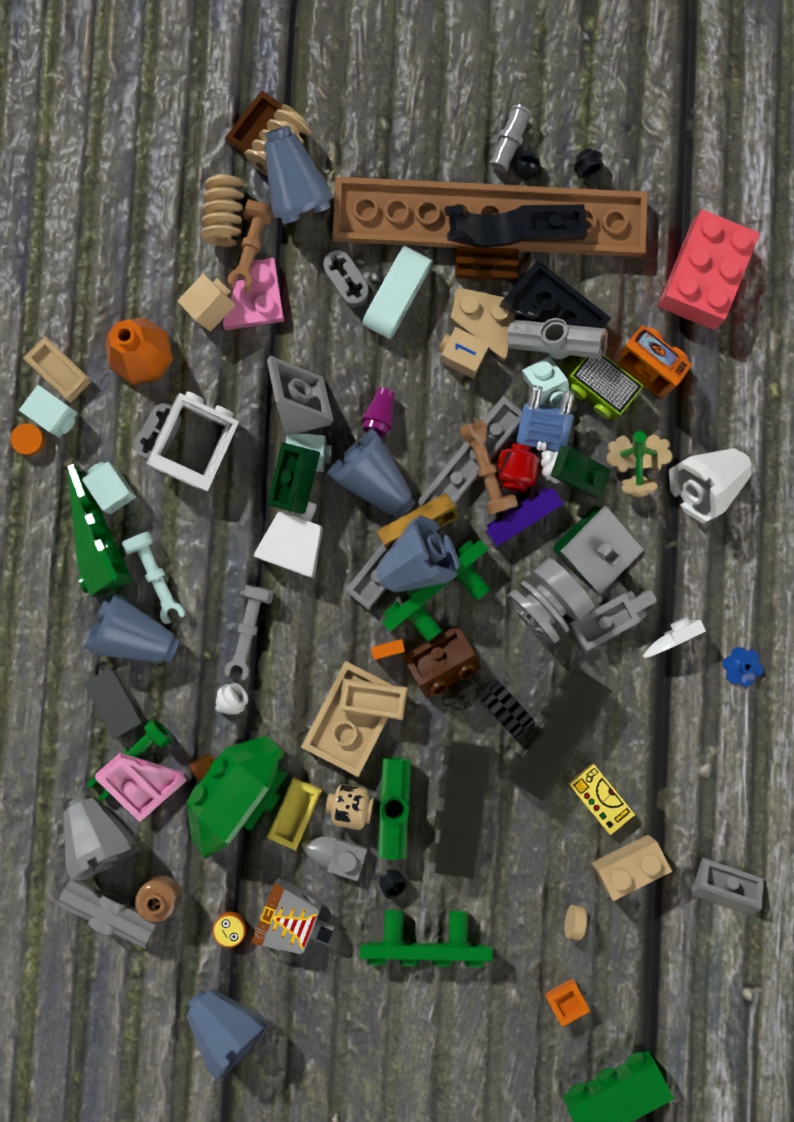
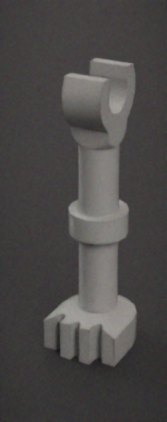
[224,584,274,680]

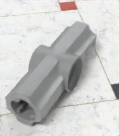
[508,318,608,359]
[58,879,158,949]

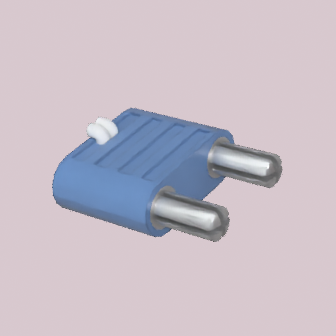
[517,385,575,451]

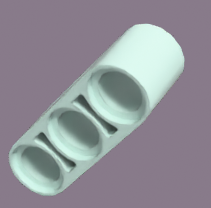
[362,246,433,340]

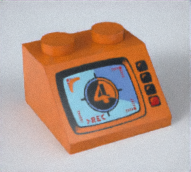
[613,324,692,400]

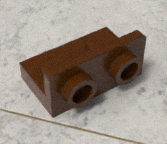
[402,625,481,698]

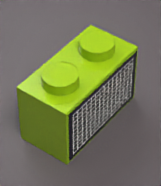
[568,355,644,421]

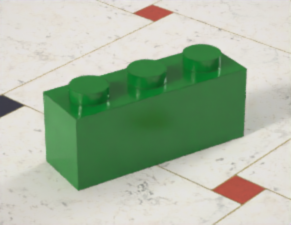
[563,1051,674,1122]

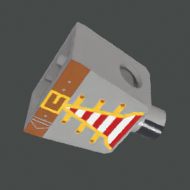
[251,876,335,954]

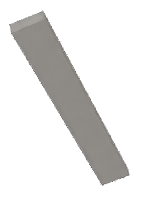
[344,396,523,611]

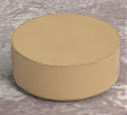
[564,905,587,940]

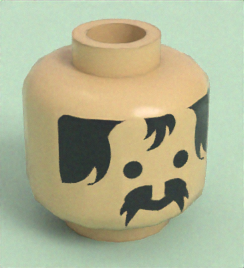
[325,784,375,830]

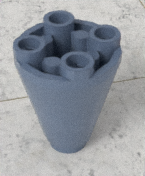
[265,125,333,224]
[326,429,415,519]
[83,593,180,663]

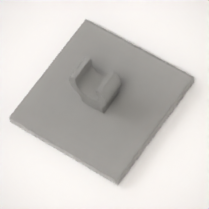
[560,506,643,594]

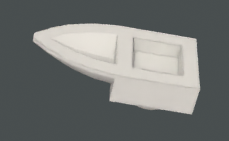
[643,617,706,659]

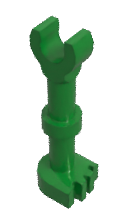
[87,718,174,801]

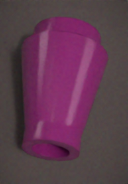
[361,387,395,437]

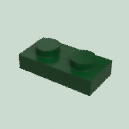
[550,446,611,499]

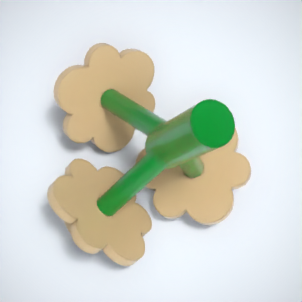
[606,431,673,497]

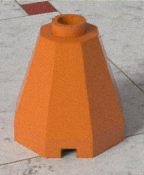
[105,317,174,385]

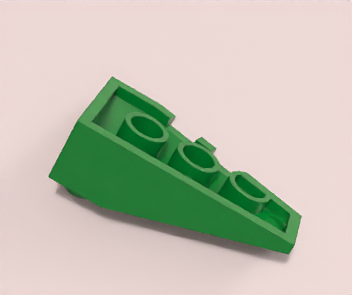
[67,464,133,597]

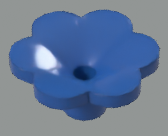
[722,647,763,687]

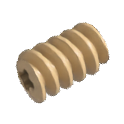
[244,104,311,176]
[201,174,245,247]

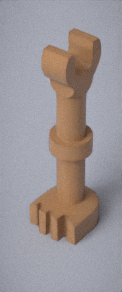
[228,199,273,293]
[460,420,518,515]

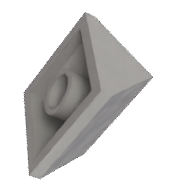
[267,355,334,436]

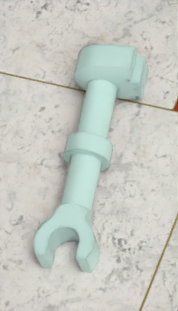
[121,531,186,624]

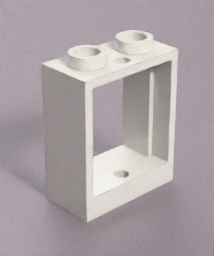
[146,391,239,491]

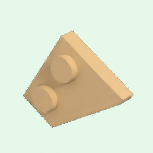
[450,287,515,361]

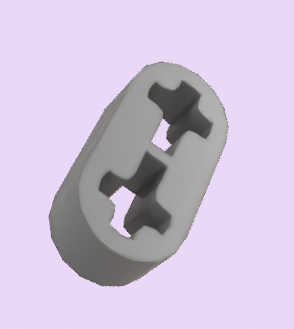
[324,250,369,308]
[135,403,182,460]

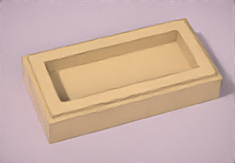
[23,336,92,403]
[338,678,407,720]

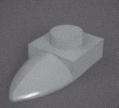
[301,837,367,881]

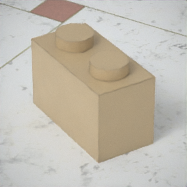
[591,835,672,901]

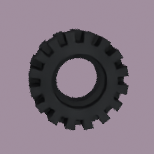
[477,679,536,740]

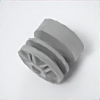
[507,558,595,644]

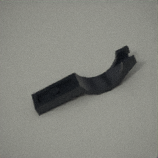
[444,204,587,248]

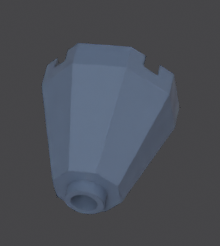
[377,515,460,592]
[186,989,270,1080]

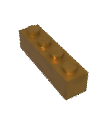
[376,493,460,552]

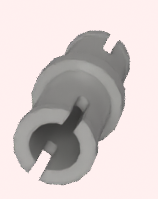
[490,105,531,173]

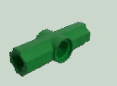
[378,757,411,860]

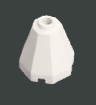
[669,448,751,523]

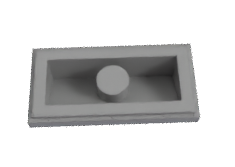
[692,858,765,915]

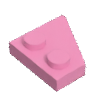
[223,258,284,330]
[95,753,187,822]

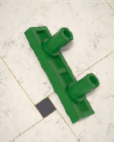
[382,539,491,642]
[360,909,492,967]

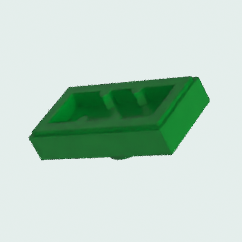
[243,765,289,831]

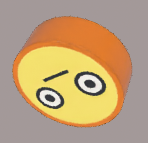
[213,912,247,948]

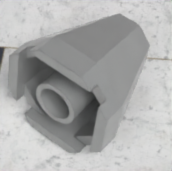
[63,795,139,881]

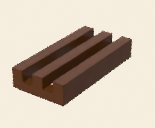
[455,246,519,281]

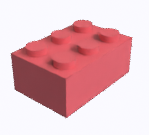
[657,209,760,330]

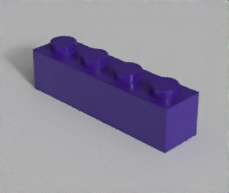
[485,487,563,548]

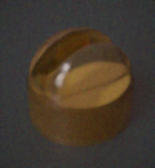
[189,753,215,780]

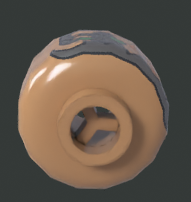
[135,876,182,923]

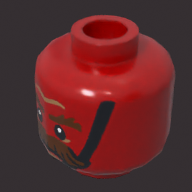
[495,444,539,492]

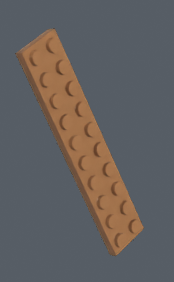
[332,176,648,257]

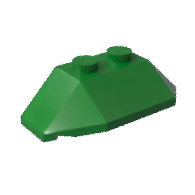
[186,735,284,859]

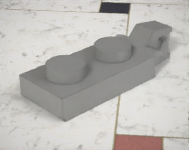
[568,590,657,652]

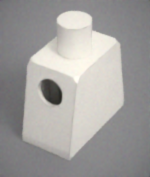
[254,501,323,578]

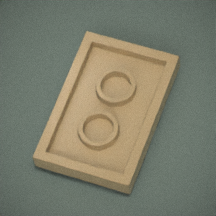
[301,661,393,777]

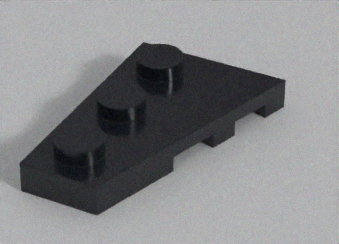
[499,260,611,329]

